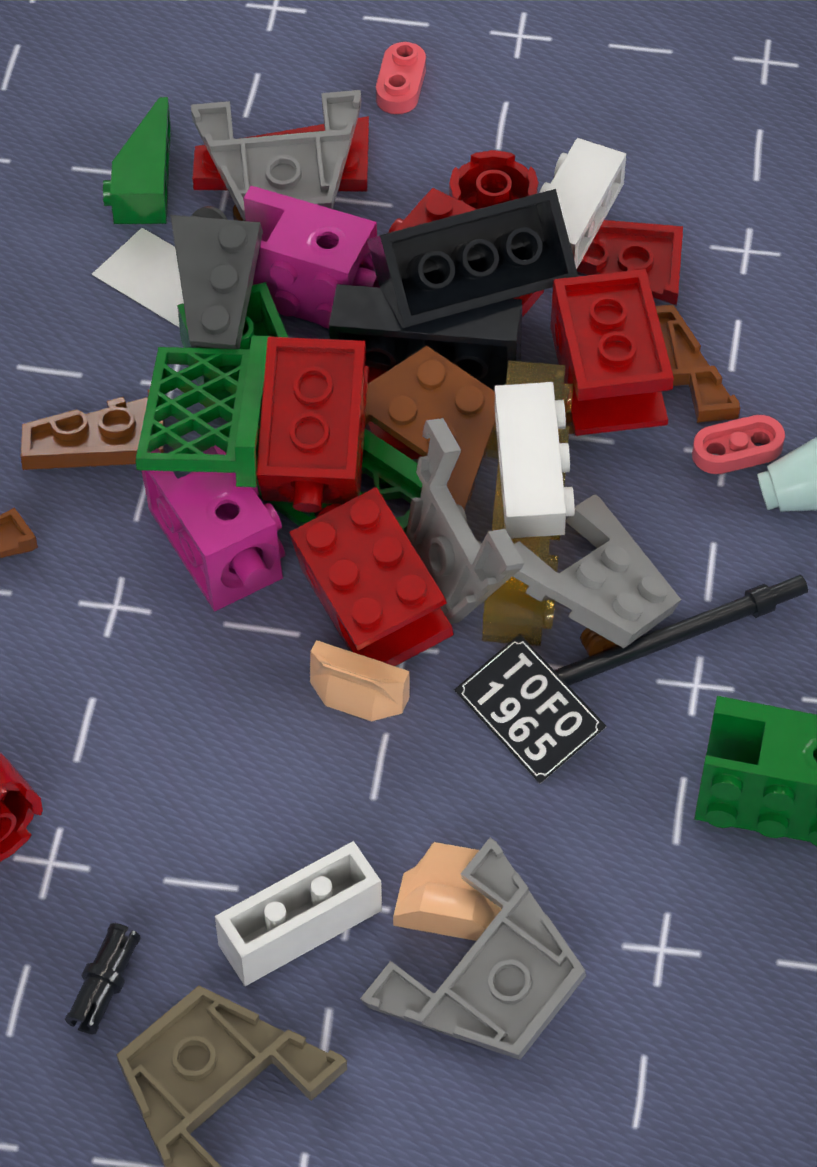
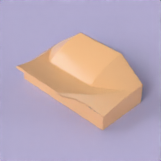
[310,640,410,722]
[393,842,502,941]

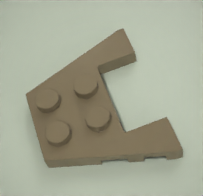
[116,985,347,1167]

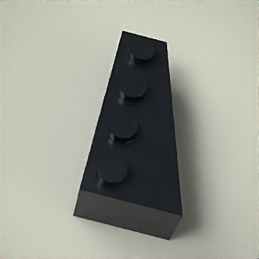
[329,284,522,391]

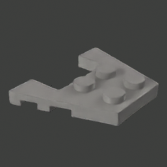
[191,90,361,221]
[406,418,524,624]
[512,494,681,648]
[360,837,587,1060]

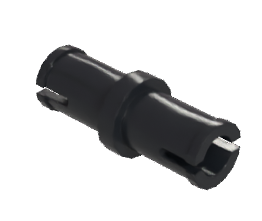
[65,923,141,1034]

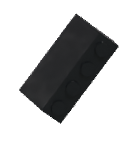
[367,189,578,328]

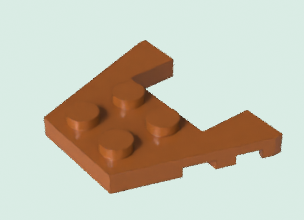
[558,305,741,435]
[365,346,496,511]

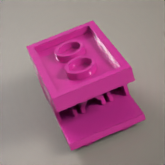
[243,185,380,329]
[141,423,285,612]

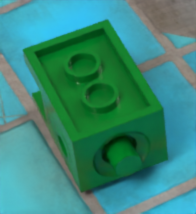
[694,696,817,846]

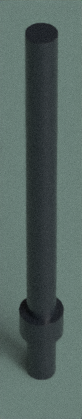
[554,575,808,686]

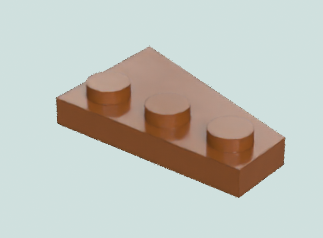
[21,389,165,470]

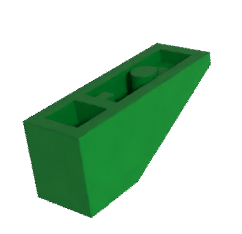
[103,97,171,224]

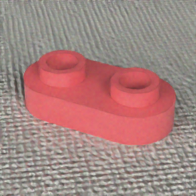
[376,42,426,114]
[692,415,785,474]

